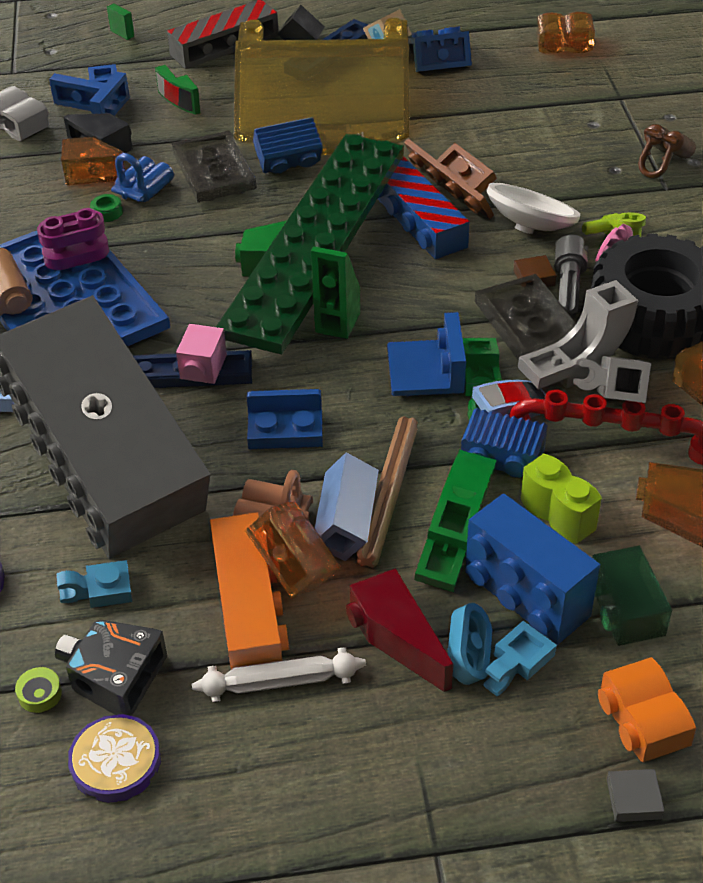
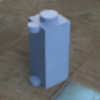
[312,452,379,561]

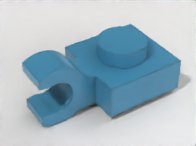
[56,560,132,608]
[483,621,557,696]

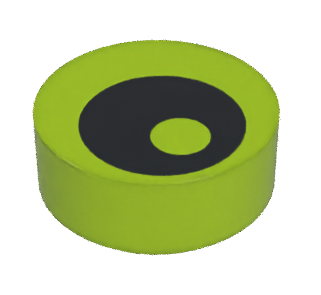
[15,667,62,713]

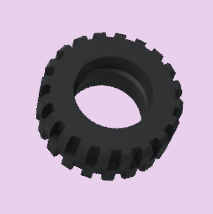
[591,234,703,359]

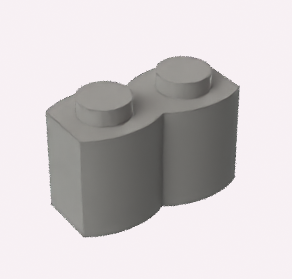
[0,86,49,141]

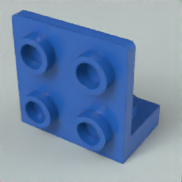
[405,27,472,72]
[387,312,466,396]

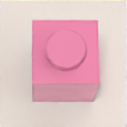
[176,324,227,384]

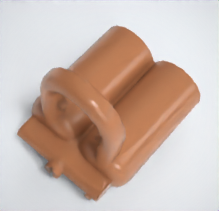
[233,470,313,536]

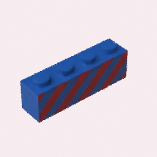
[378,156,470,260]

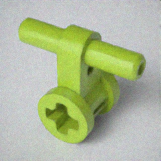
[582,212,646,237]

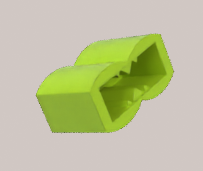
[520,454,602,544]

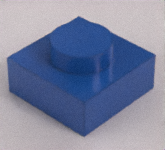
[88,64,117,83]

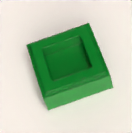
[107,3,135,40]

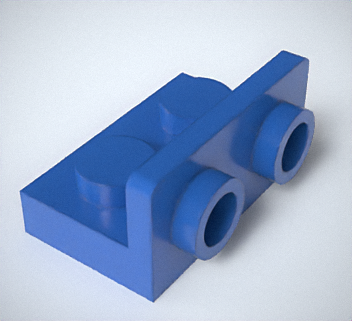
[247,389,323,449]

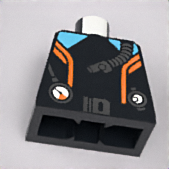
[55,620,167,716]

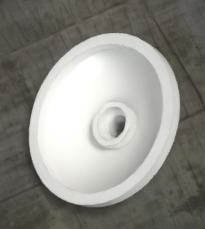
[487,183,581,234]

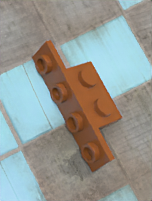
[404,139,497,219]

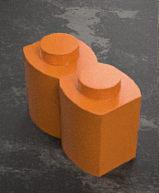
[598,657,696,762]

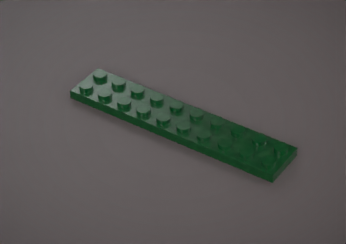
[216,134,404,355]

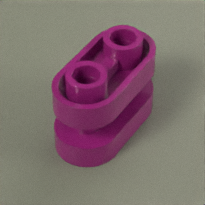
[37,208,109,270]

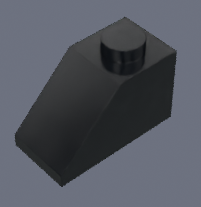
[63,113,133,165]

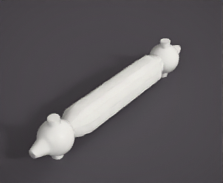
[192,647,366,702]

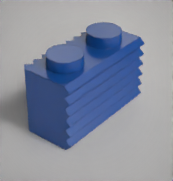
[253,117,323,174]
[461,408,548,478]

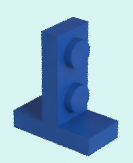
[49,71,130,116]

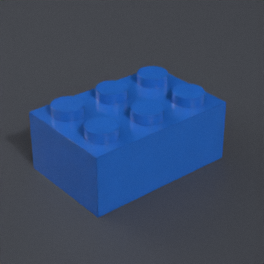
[465,493,600,645]

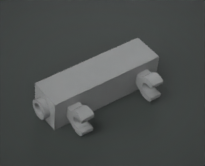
[573,356,651,403]

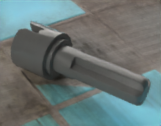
[554,235,589,319]

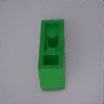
[311,246,360,339]

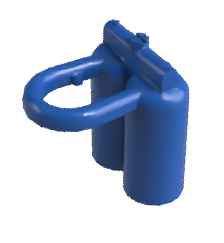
[111,153,174,202]

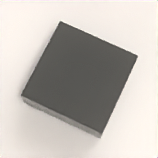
[607,769,665,822]

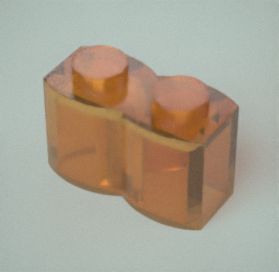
[536,12,595,54]

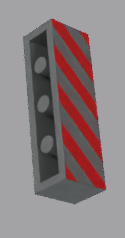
[167,0,279,69]

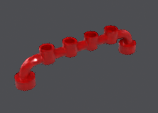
[509,390,703,465]

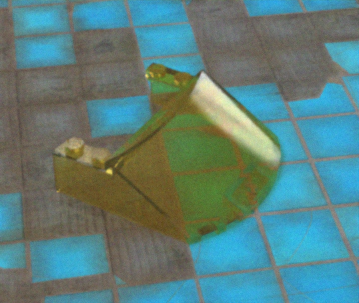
[234,18,409,155]

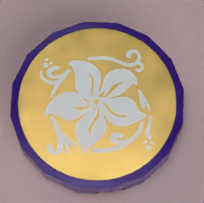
[68,714,161,803]

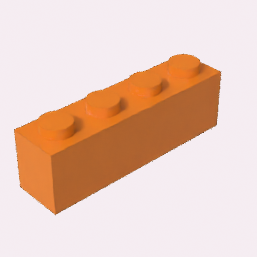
[210,512,289,670]

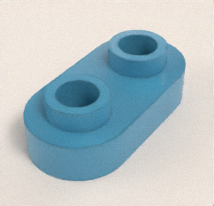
[447,603,492,685]

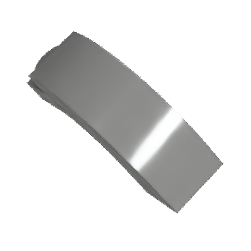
[518,280,638,389]

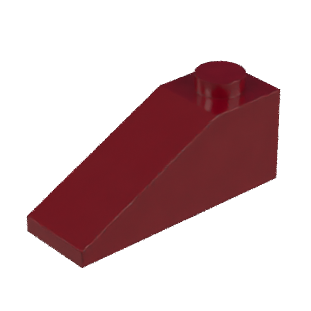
[346,568,453,692]

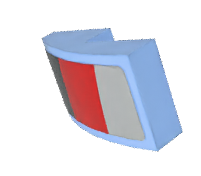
[472,380,546,418]

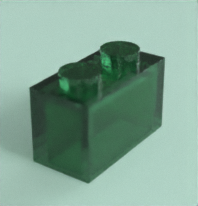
[592,545,672,646]

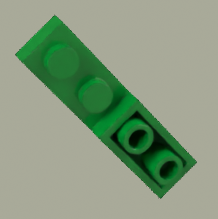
[414,450,497,592]

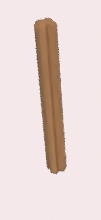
[357,416,418,568]

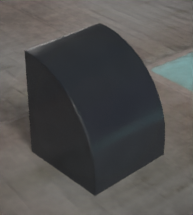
[277,5,325,46]

